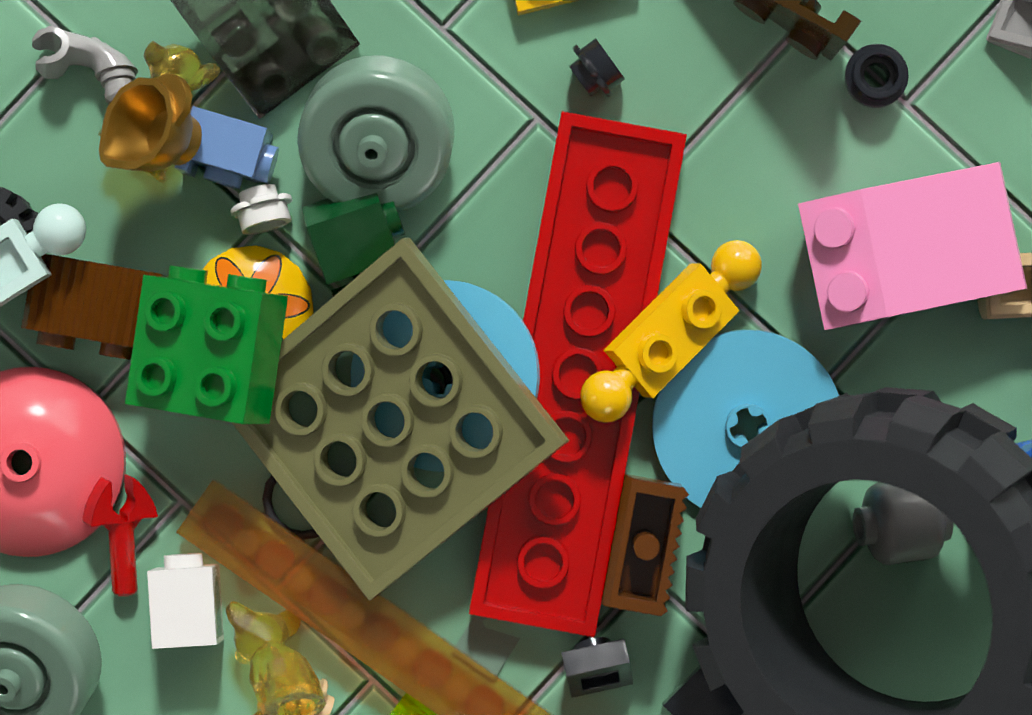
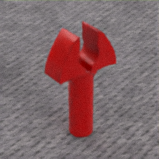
[82,474,158,597]

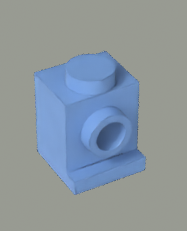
[174,106,279,189]

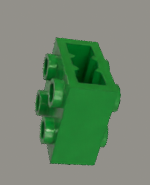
[125,265,288,424]

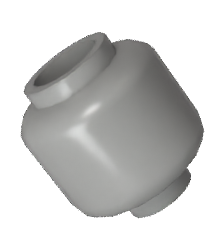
[853,482,954,565]

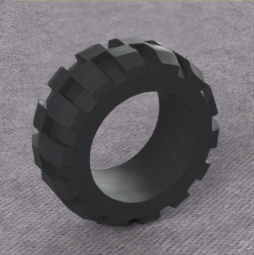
[685,387,1032,715]

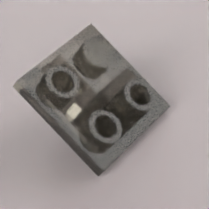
[170,0,360,119]

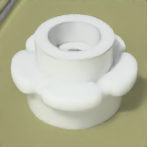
[231,184,292,235]

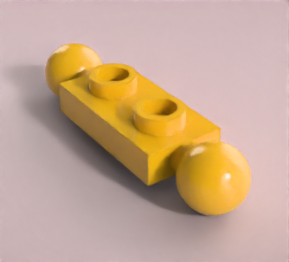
[580,240,762,422]

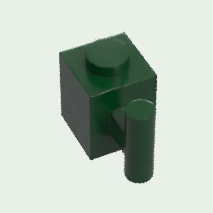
[302,193,405,297]

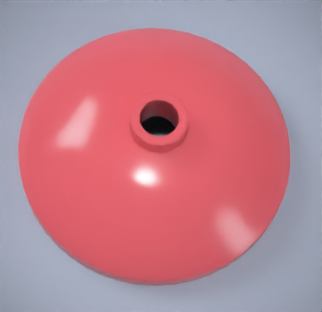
[0,367,126,557]

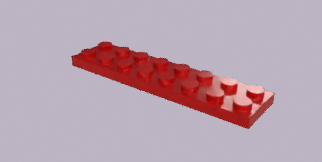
[469,111,687,637]

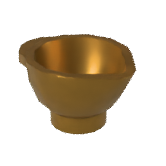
[99,73,202,172]

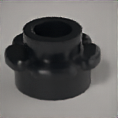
[569,38,625,97]

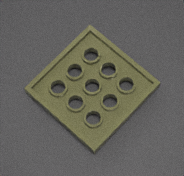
[231,238,570,601]

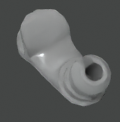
[32,26,139,104]

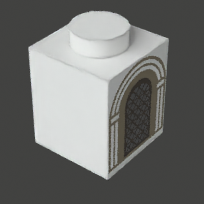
[147,553,224,649]

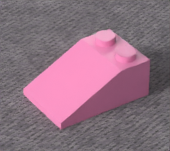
[798,162,1027,330]

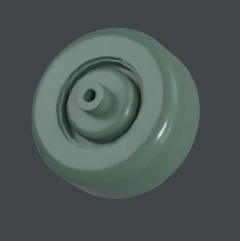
[297,55,455,212]
[0,584,102,715]

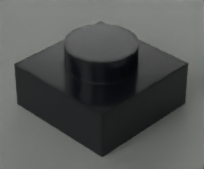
[561,637,633,698]

